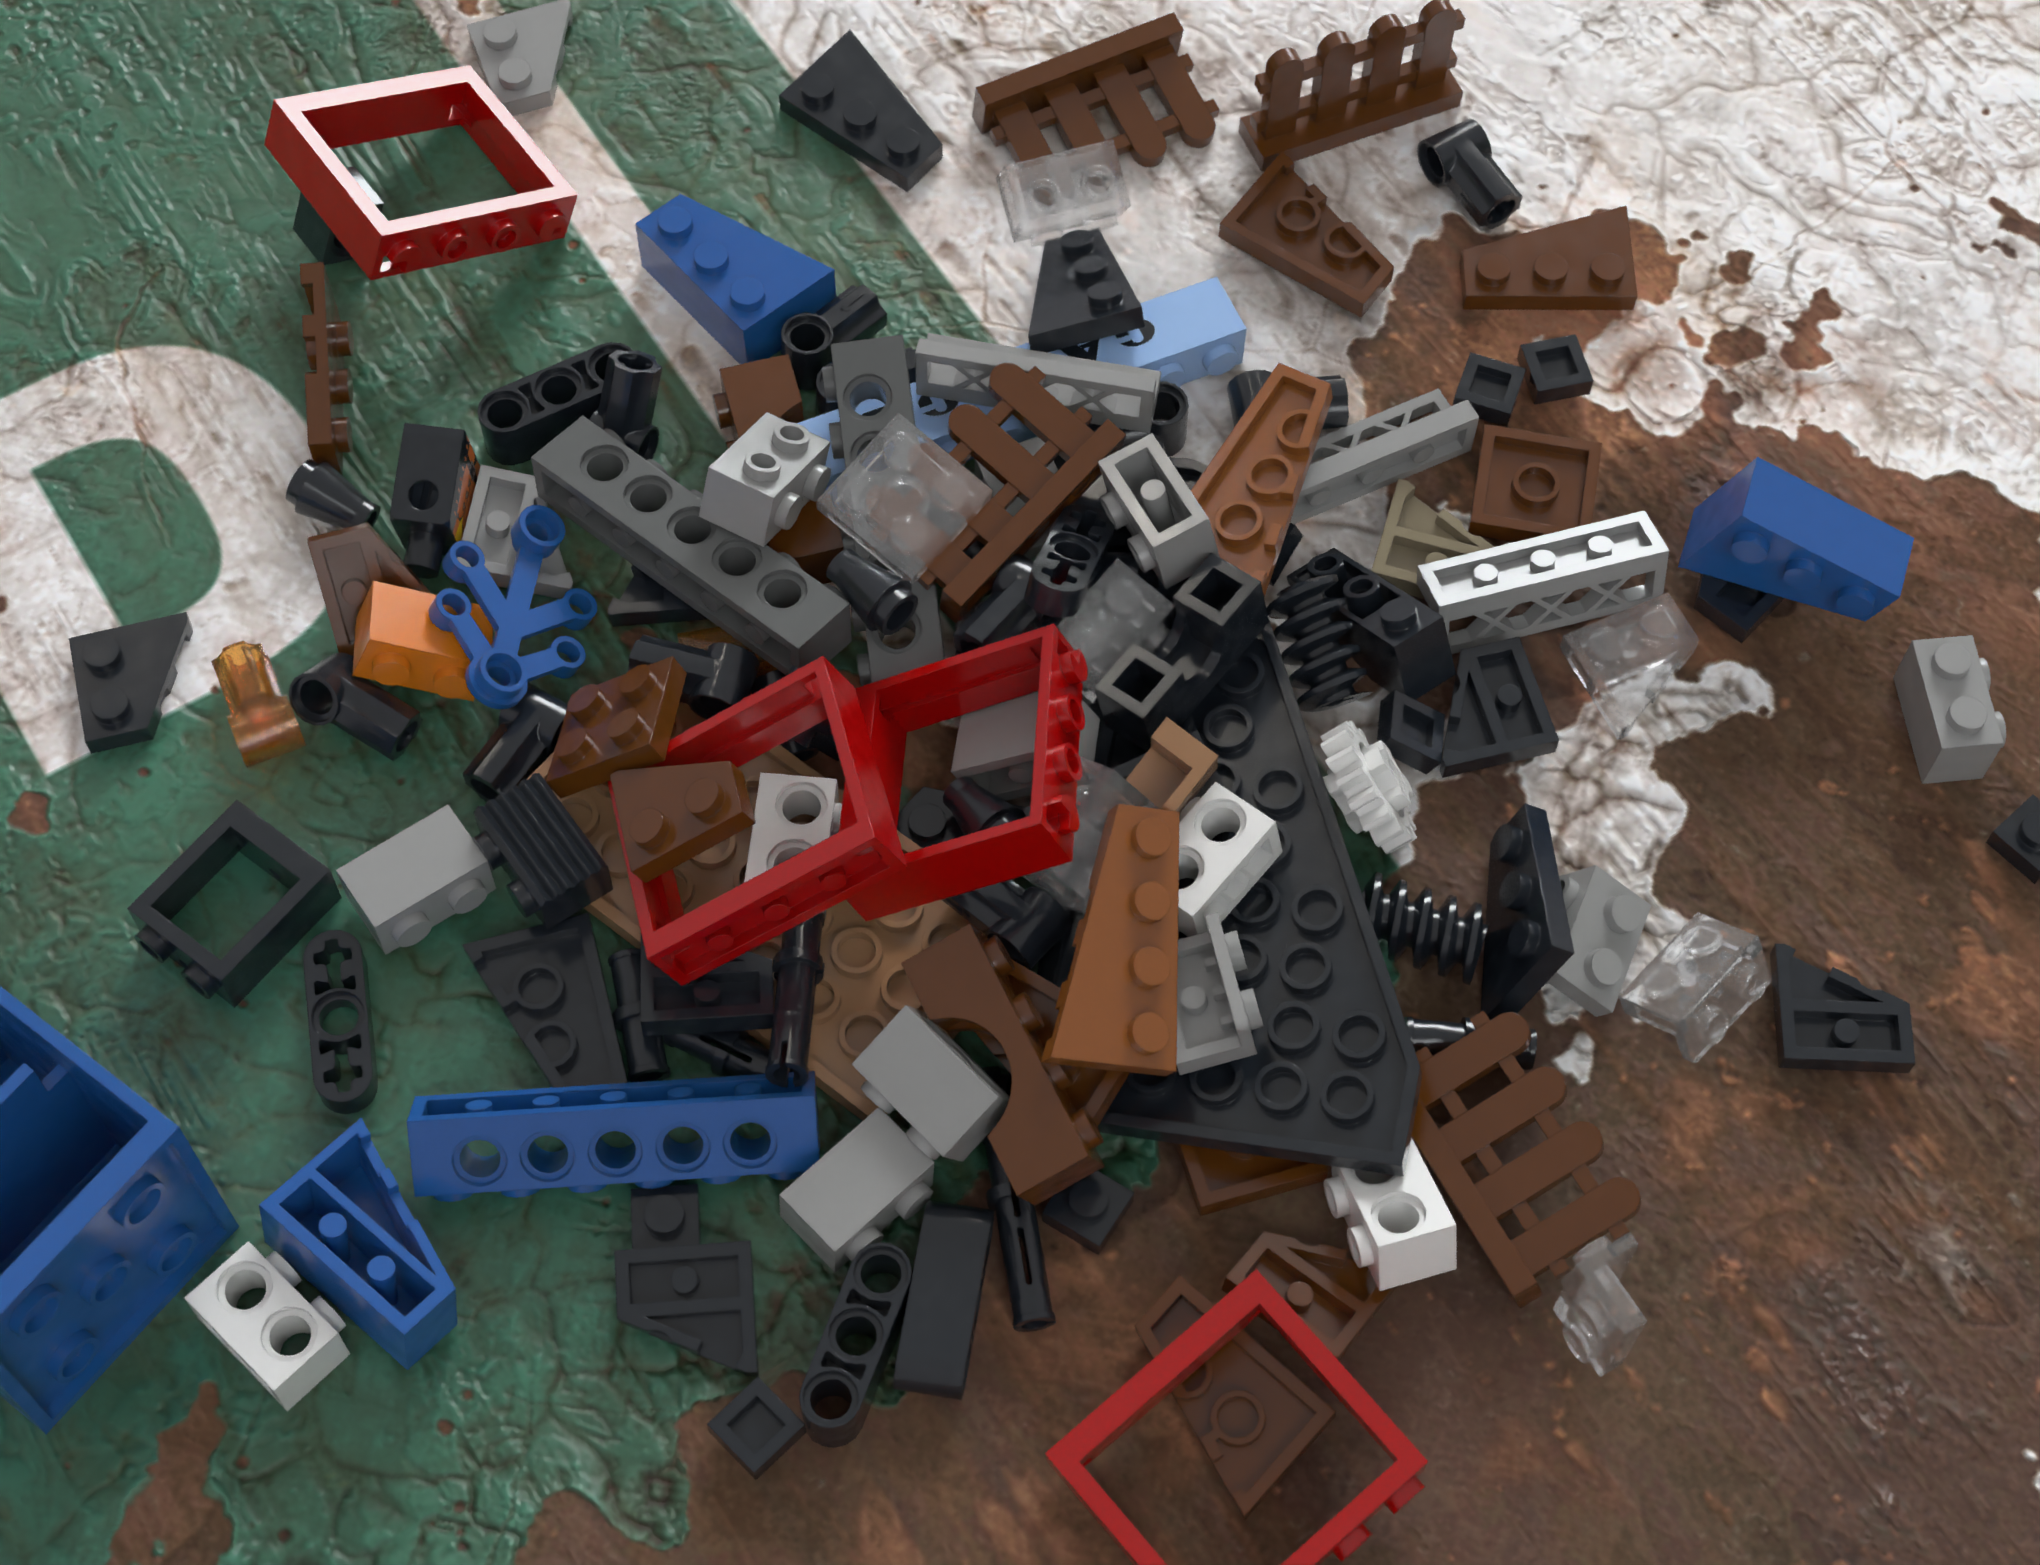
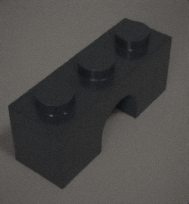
[1094,553,1269,752]

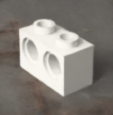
[744,772,842,915]
[1178,782,1283,937]
[1324,1138,1456,1291]
[185,1241,350,1412]

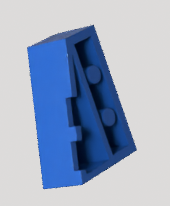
[635,194,836,364]
[1678,457,1914,621]
[259,1118,457,1370]

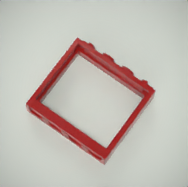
[264,65,578,280]
[839,623,1088,922]
[608,656,907,986]
[1045,1269,1428,1565]

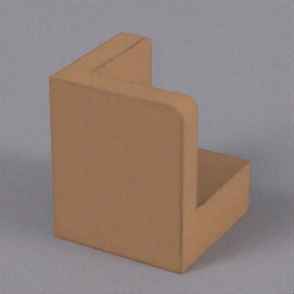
[1122,717,1219,813]

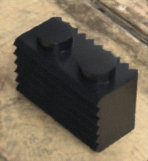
[472,773,613,930]

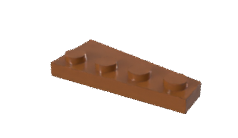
[1191,363,1333,597]
[1041,804,1180,1076]

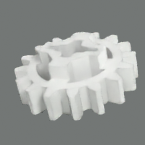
[1320,721,1417,854]

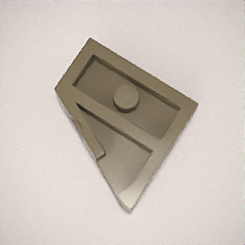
[1371,478,1494,599]

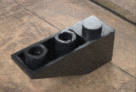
[1286,548,1456,700]

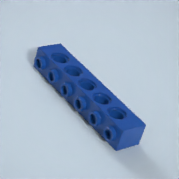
[407,1071,820,1202]

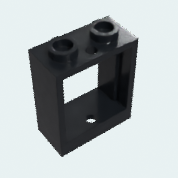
[127,800,342,1008]

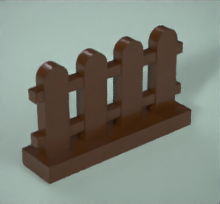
[1238,0,1465,172]
[972,12,1220,206]
[865,362,1126,625]
[1411,1010,1641,1309]

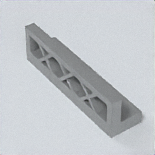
[915,333,1161,433]
[1290,388,1479,524]
[1416,510,1669,654]

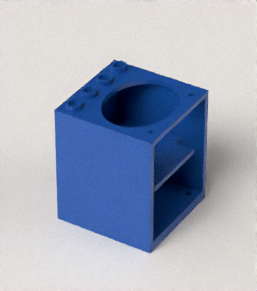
[0,986,239,1434]

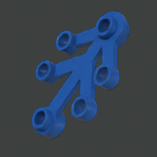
[428,505,598,709]

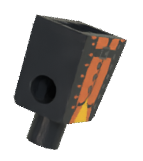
[390,423,480,579]

